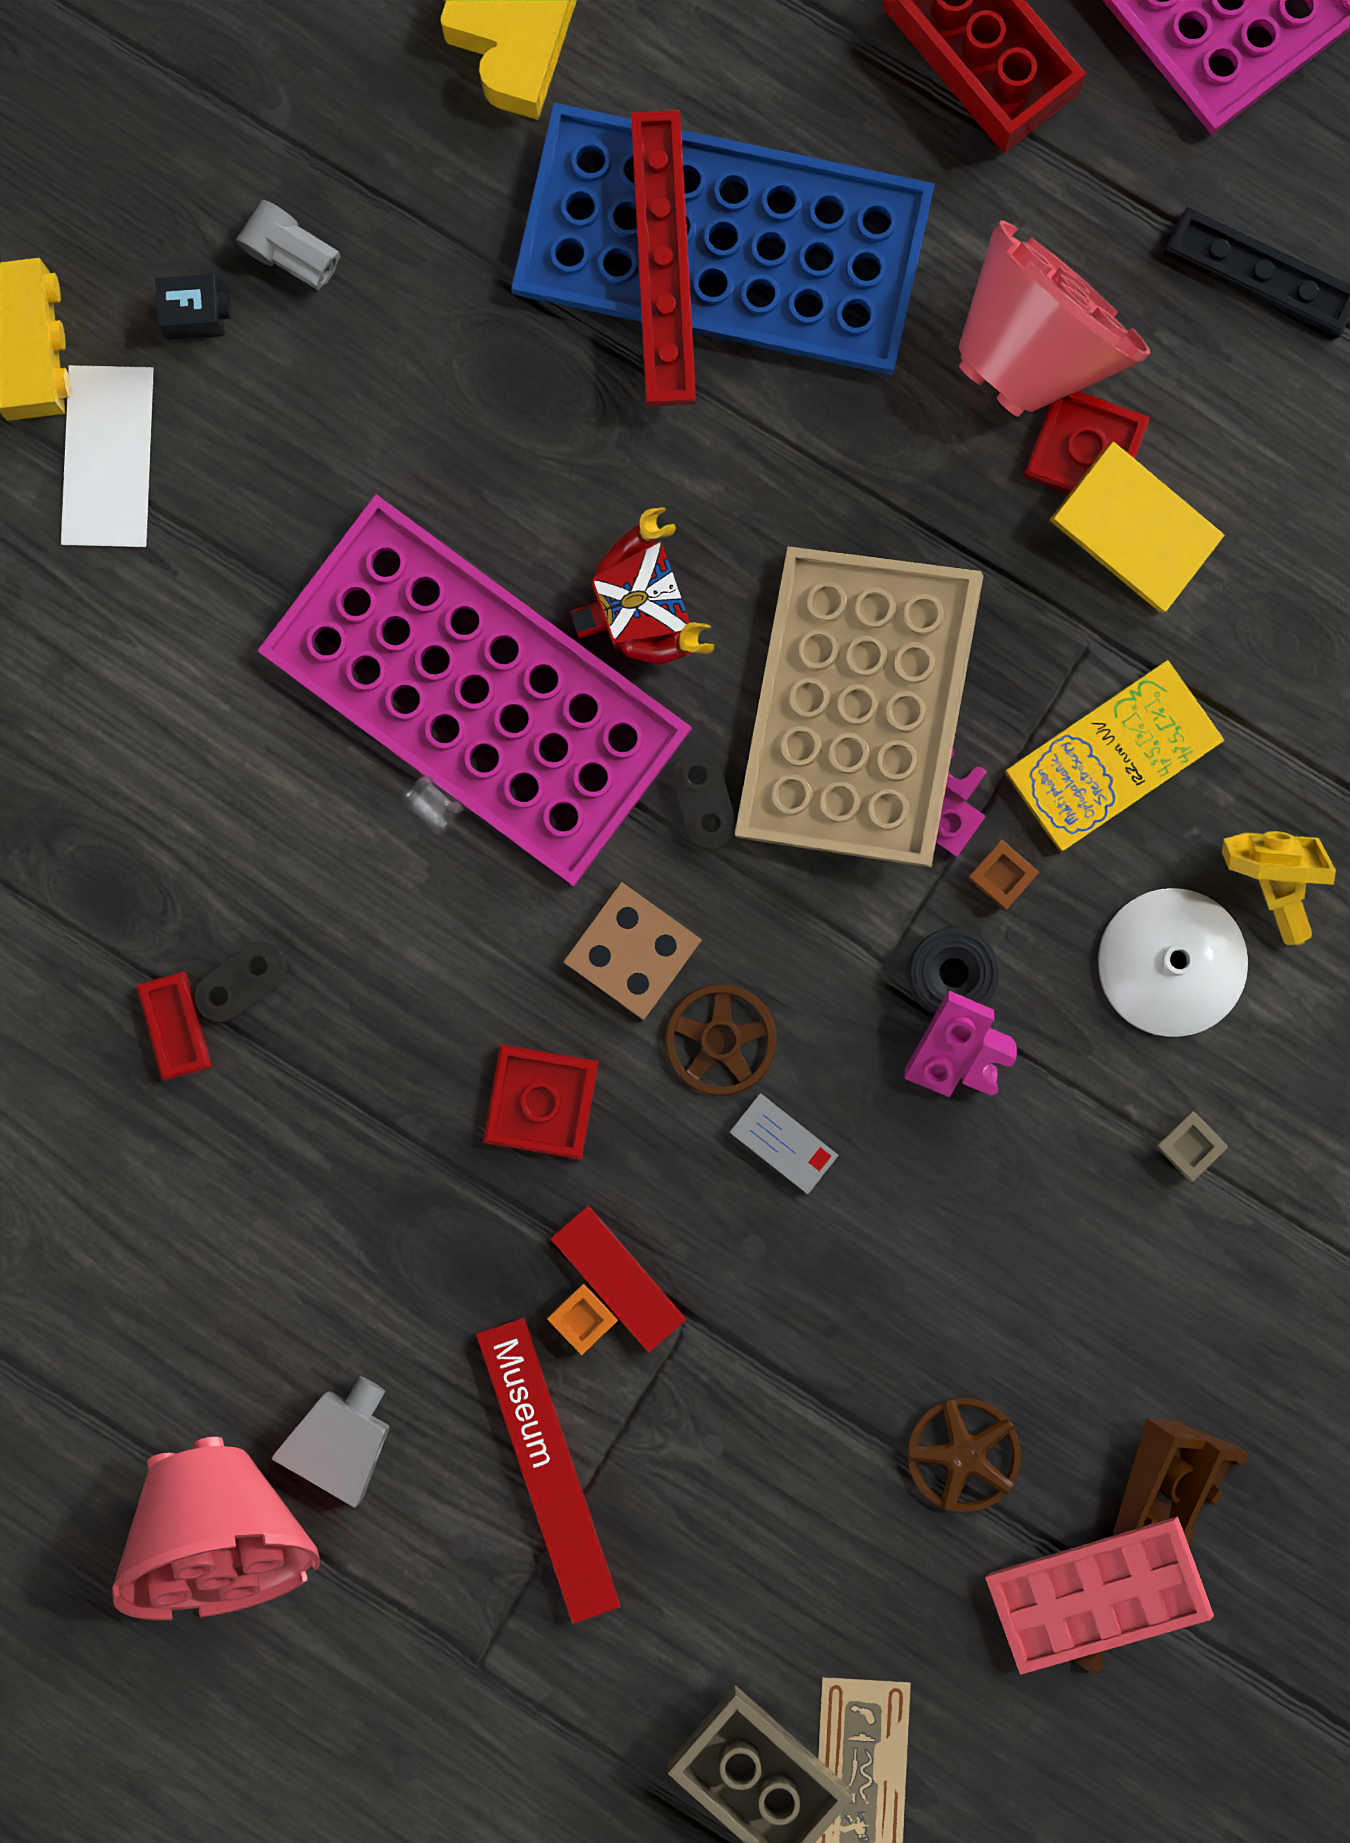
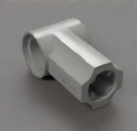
[235,200,341,291]

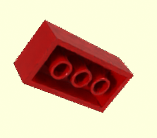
[882,0,1086,154]

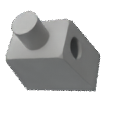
[272,1376,390,1508]

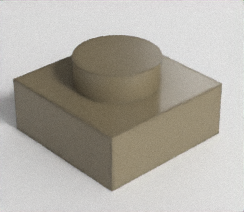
[1155,1111,1228,1182]

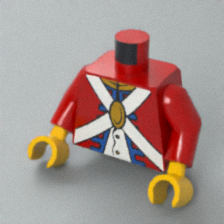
[570,507,714,665]

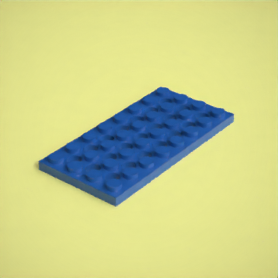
[511,103,935,376]

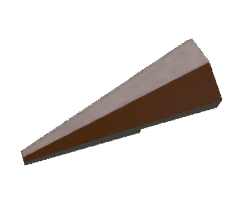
[1075,1418,1249,1673]

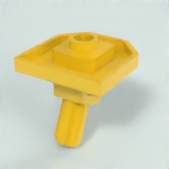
[1222,831,1336,945]

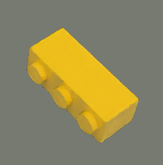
[0,258,71,421]

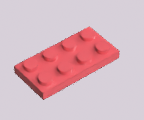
[985,1516,1214,1675]

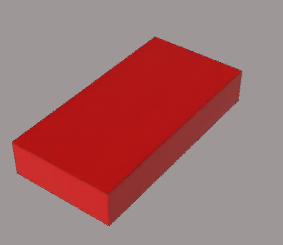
[136,972,213,1081]

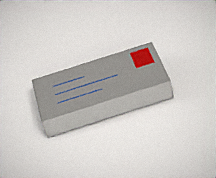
[729,1093,839,1194]

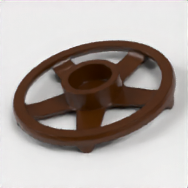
[665,984,777,1096]
[908,1398,1021,1512]

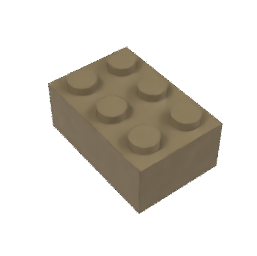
[668,1685,852,1843]

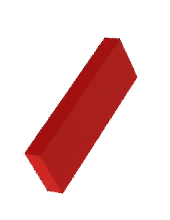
[550,1205,687,1353]

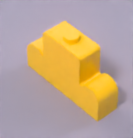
[441,0,577,120]

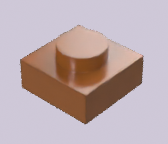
[968,840,1039,911]

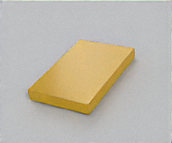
[1049,441,1225,613]

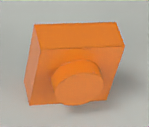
[547,1284,618,1355]

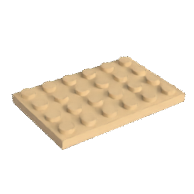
[735,546,983,868]

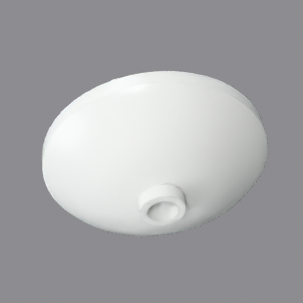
[1098,888,1248,1037]

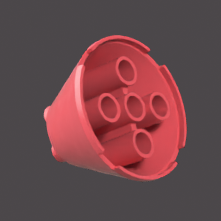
[959,221,1150,417]
[112,1437,320,1620]

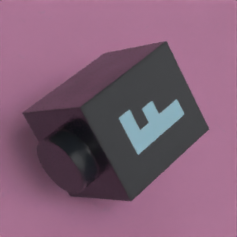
[155,274,232,340]

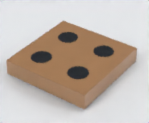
[564,882,702,1021]

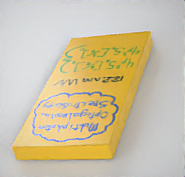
[1004,660,1225,853]

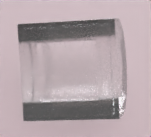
[402,776,468,836]

